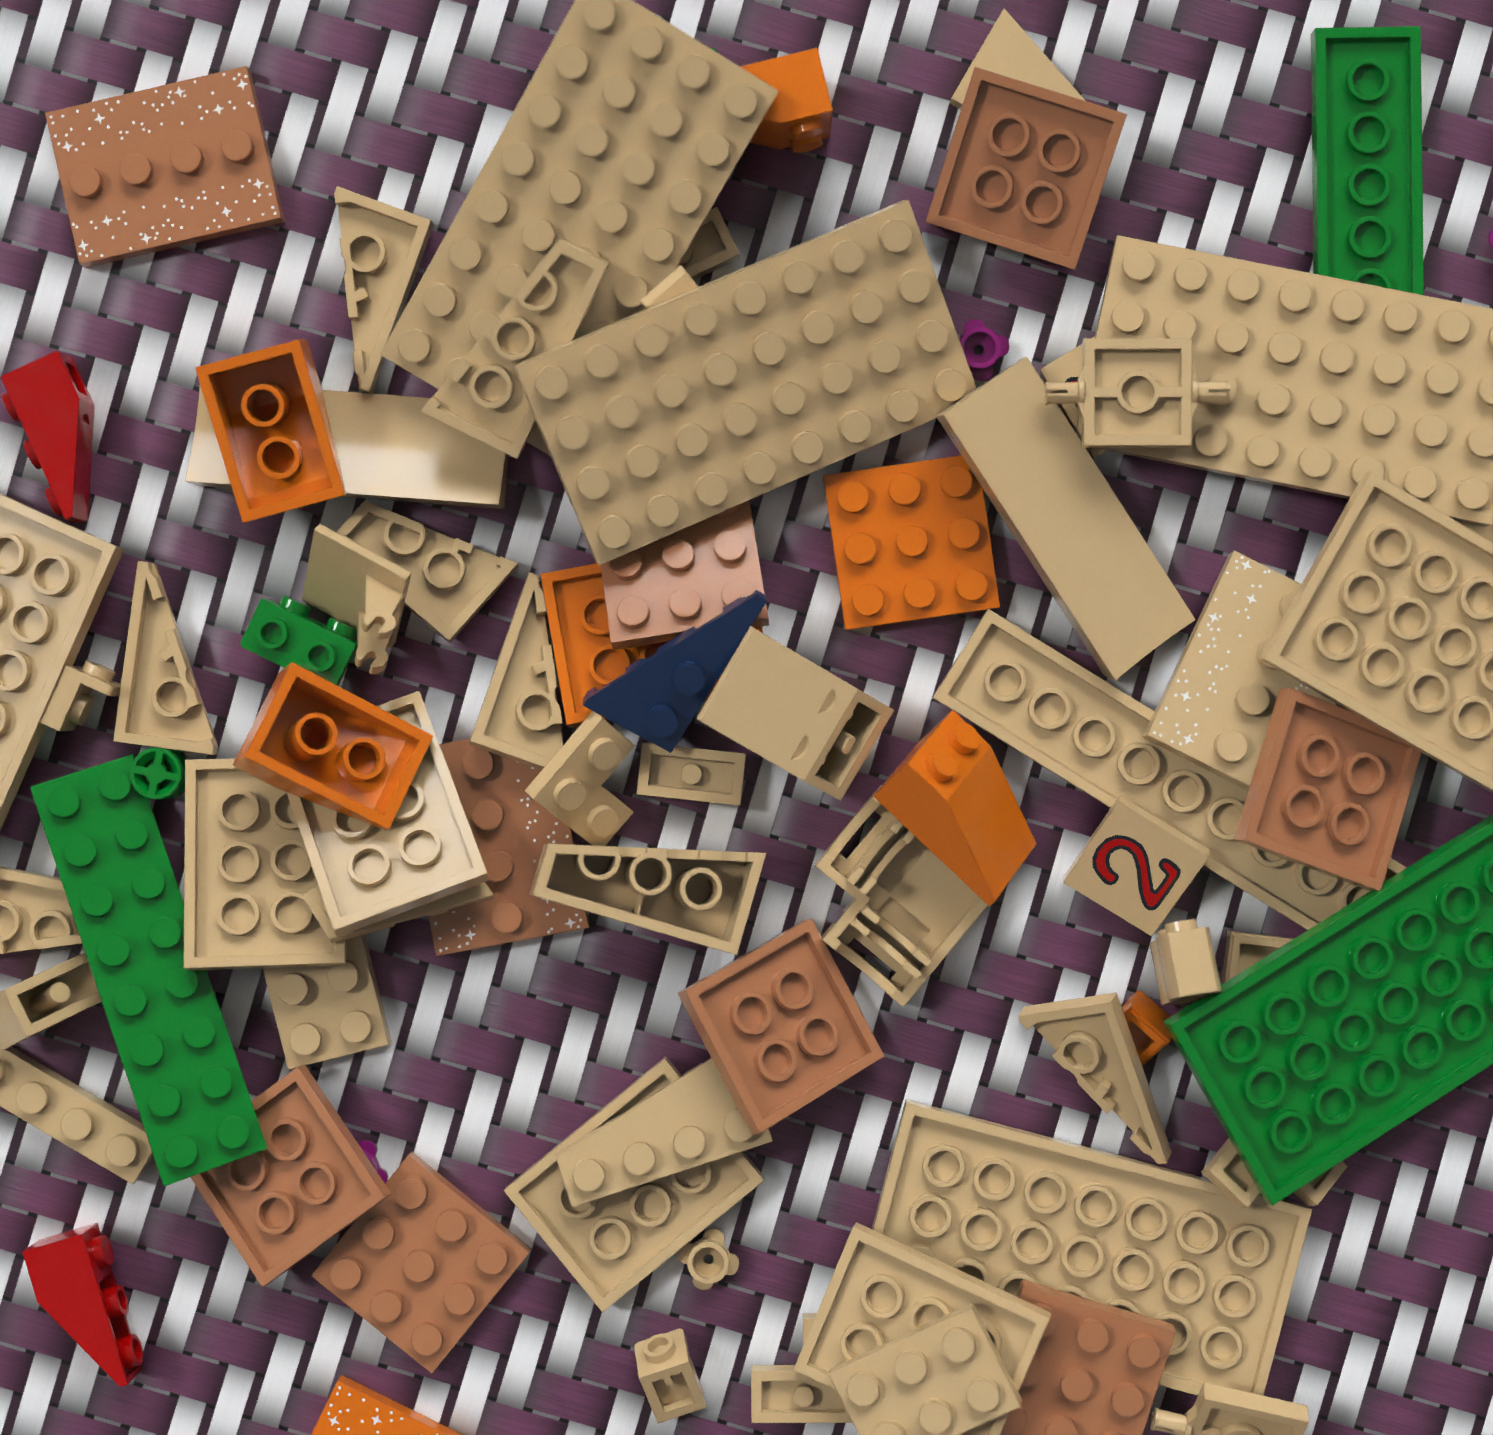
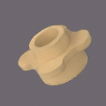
[678,1228,739,1290]

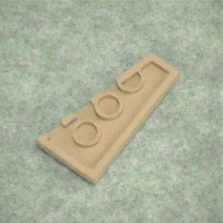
[420,239,610,459]
[556,1058,773,1207]

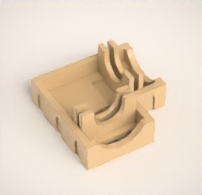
[815,785,988,1007]

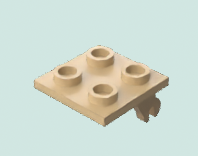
[302,524,411,674]

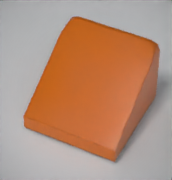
[1122,990,1172,1066]

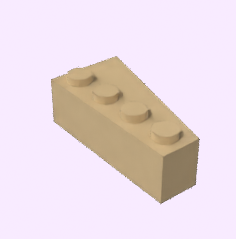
[529,844,766,955]

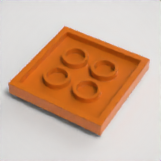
[823,455,1000,630]

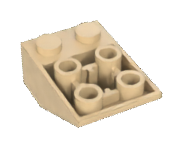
[696,626,894,801]

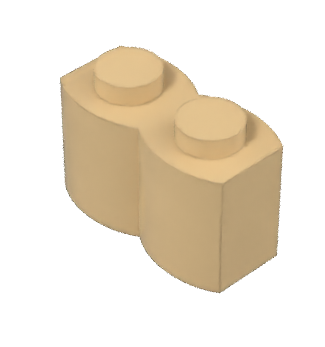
[1149,919,1222,1006]

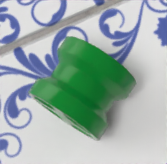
[130,748,189,799]

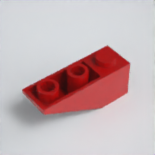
[0,350,94,524]
[22,1222,143,1387]

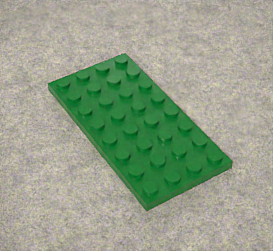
[1163,814,1493,1206]

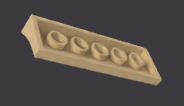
[936,357,1196,681]
[185,386,509,509]

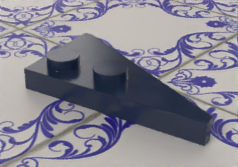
[583,590,767,753]

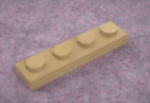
[0,1046,153,1184]

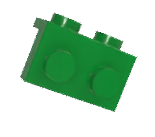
[240,594,357,686]

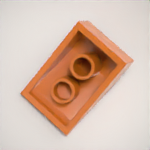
[740,48,833,153]
[195,339,346,523]
[232,662,433,831]
[873,710,1037,906]

